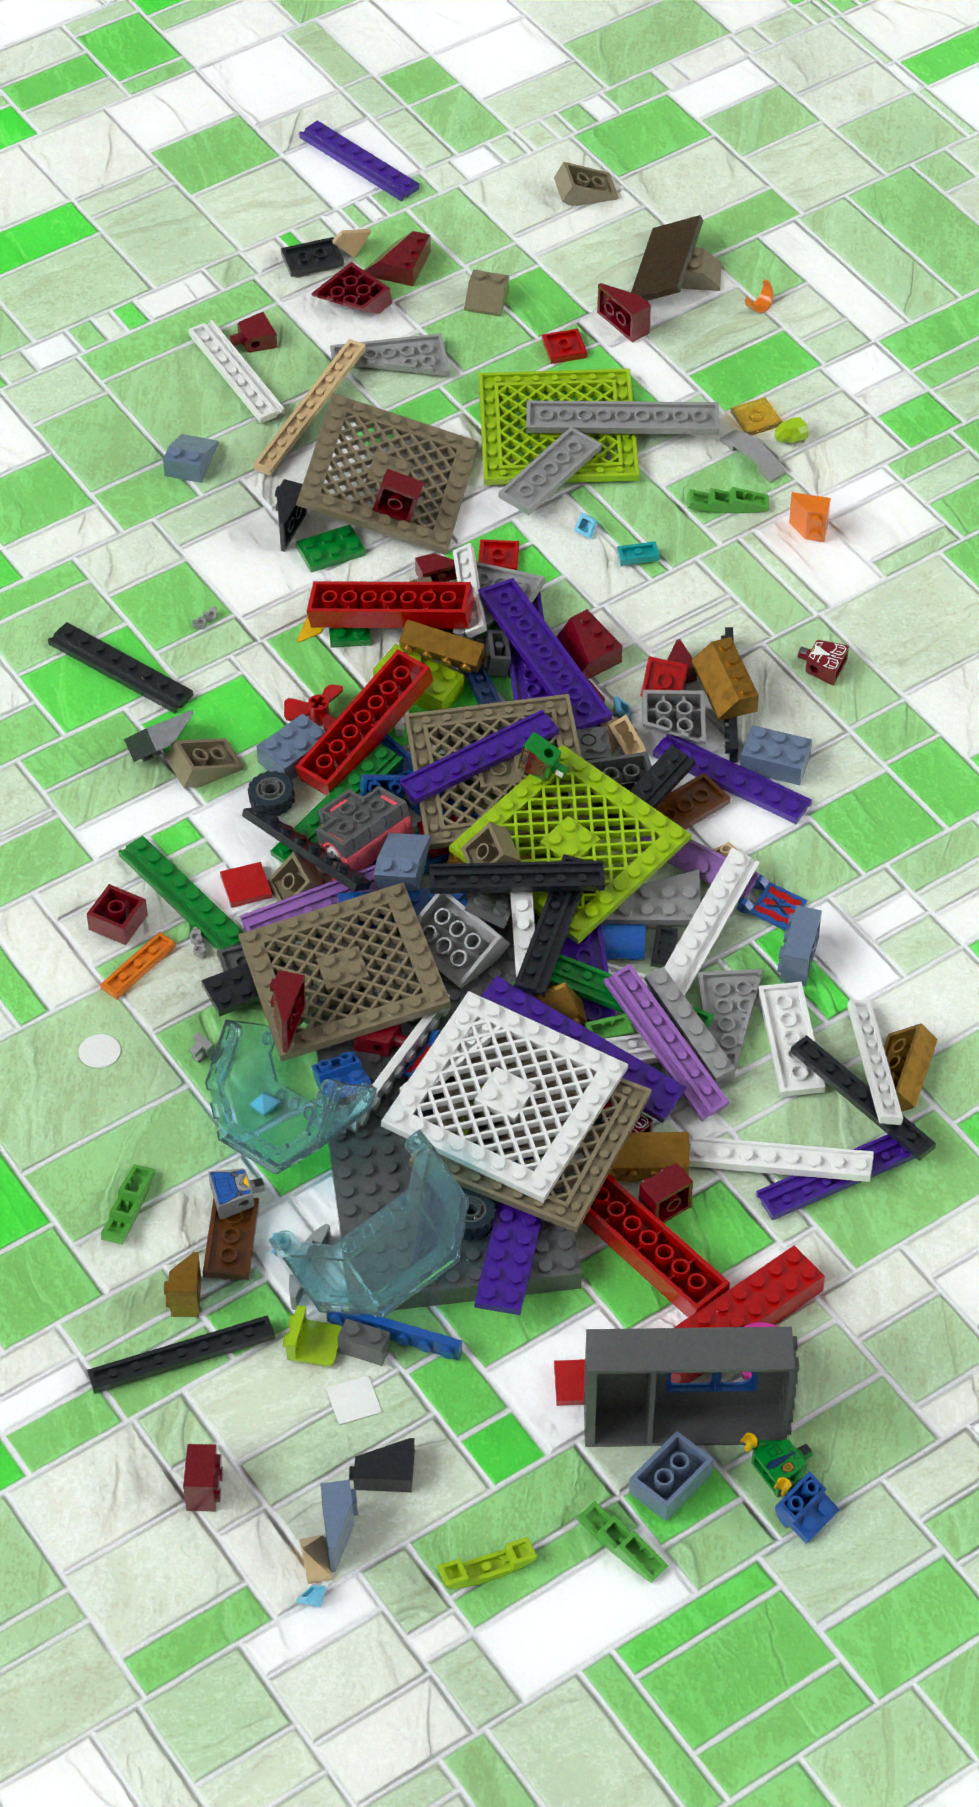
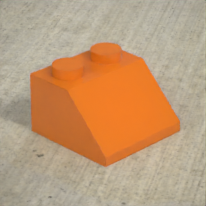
[789,492,831,542]

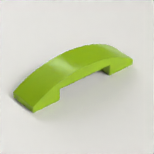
[437,1537,537,1589]

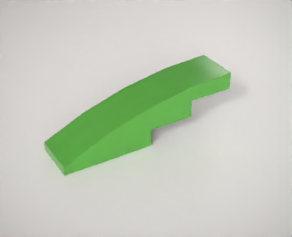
[687,487,769,513]
[584,1014,634,1039]
[101,1164,155,1245]
[576,1501,669,1583]

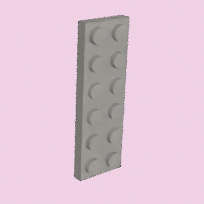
[498,427,601,515]

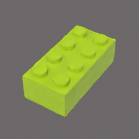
[373,644,464,711]

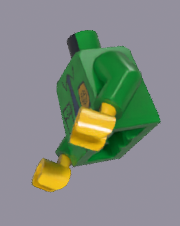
[740,1432,813,1498]

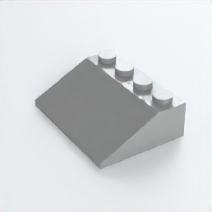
[417,894,510,988]

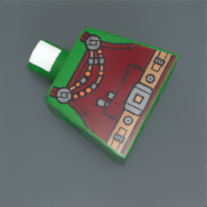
[517,732,569,781]

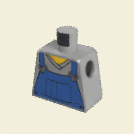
[208,1168,265,1220]

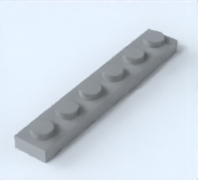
[645,967,735,1082]

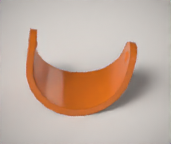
[745,280,773,313]

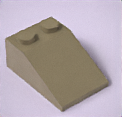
[554,162,618,206]
[166,738,244,788]

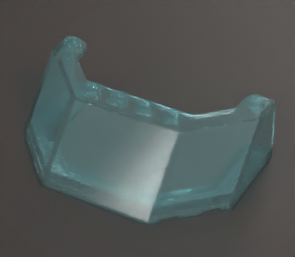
[205,1019,378,1174]
[269,1129,470,1318]

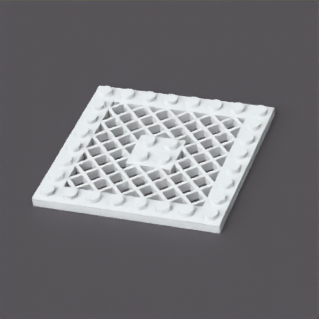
[381,991,628,1203]

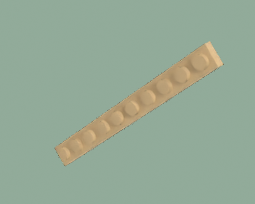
[253,339,366,476]

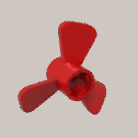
[284,684,343,731]

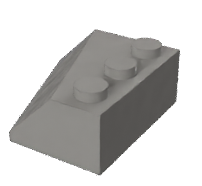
[642,690,706,744]

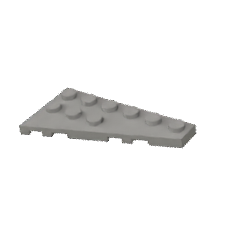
[330,333,450,377]
[601,870,701,925]
[698,969,763,1083]

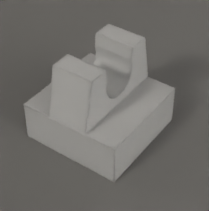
[189,1032,218,1063]

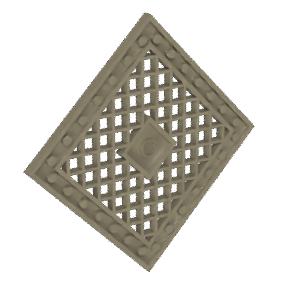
[296,393,479,555]
[404,694,596,850]
[238,882,452,1062]
[409,1037,652,1233]

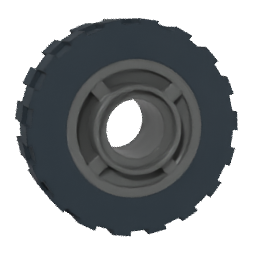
[248,771,295,816]
[444,1189,496,1241]

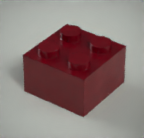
[372,468,424,523]
[87,884,148,945]
[639,1163,693,1223]
[183,1444,223,1512]

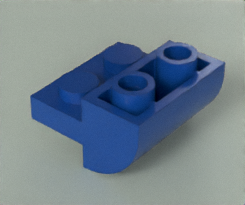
[359,774,405,799]
[602,924,645,961]
[312,1051,372,1101]
[775,1471,840,1544]

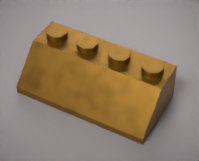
[399,620,486,673]
[691,637,759,721]
[884,1023,938,1112]
[598,1132,689,1182]

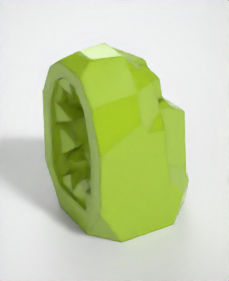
[774,417,809,443]

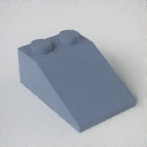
[163,434,219,483]
[374,833,431,892]
[320,1480,358,1572]

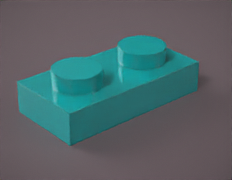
[617,541,660,566]

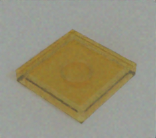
[731,397,782,436]

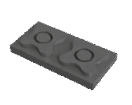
[547,726,611,761]

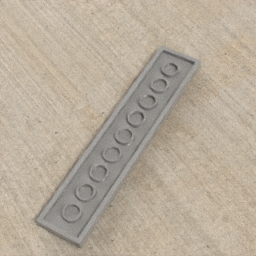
[526,401,719,435]

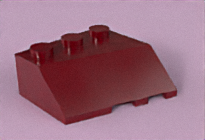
[364,231,431,286]
[311,262,392,314]
[556,609,623,680]

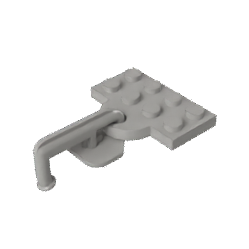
[453,562,545,641]

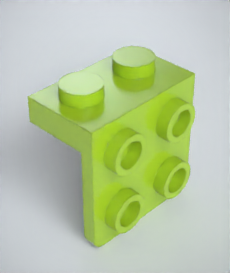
[283,1305,342,1367]

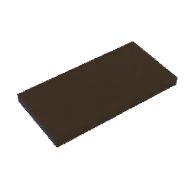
[631,215,704,301]

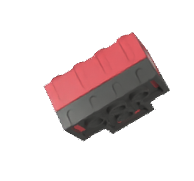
[315,786,414,872]

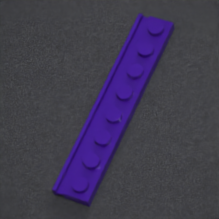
[299,120,419,201]
[399,709,559,805]
[652,733,812,824]
[756,1123,915,1221]

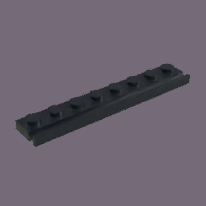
[48,622,193,714]
[594,745,696,832]
[514,854,584,998]
[429,861,605,894]

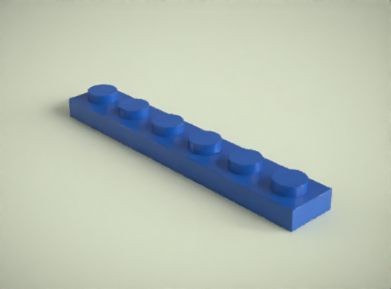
[326,1301,462,1360]

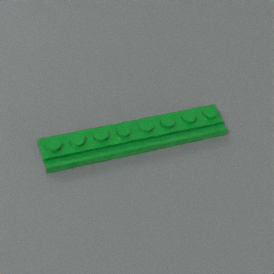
[270,743,404,863]
[118,835,244,950]
[550,954,714,1038]

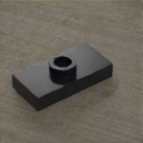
[650,925,678,968]

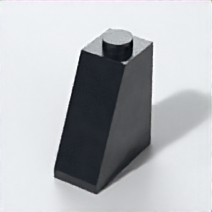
[349,1438,415,1493]

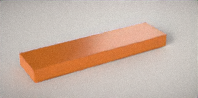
[100,932,176,1000]

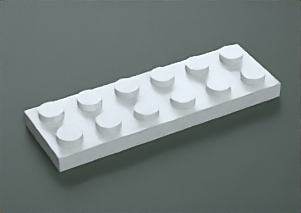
[758,982,825,1097]

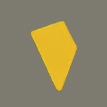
[297,617,323,642]

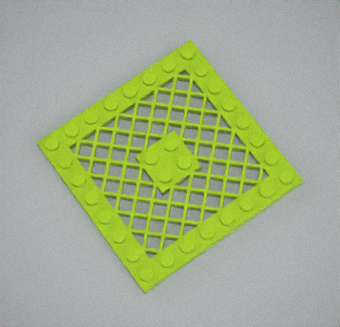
[478,369,639,485]
[449,744,691,944]

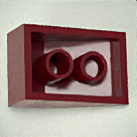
[597,283,651,343]
[270,970,306,1053]

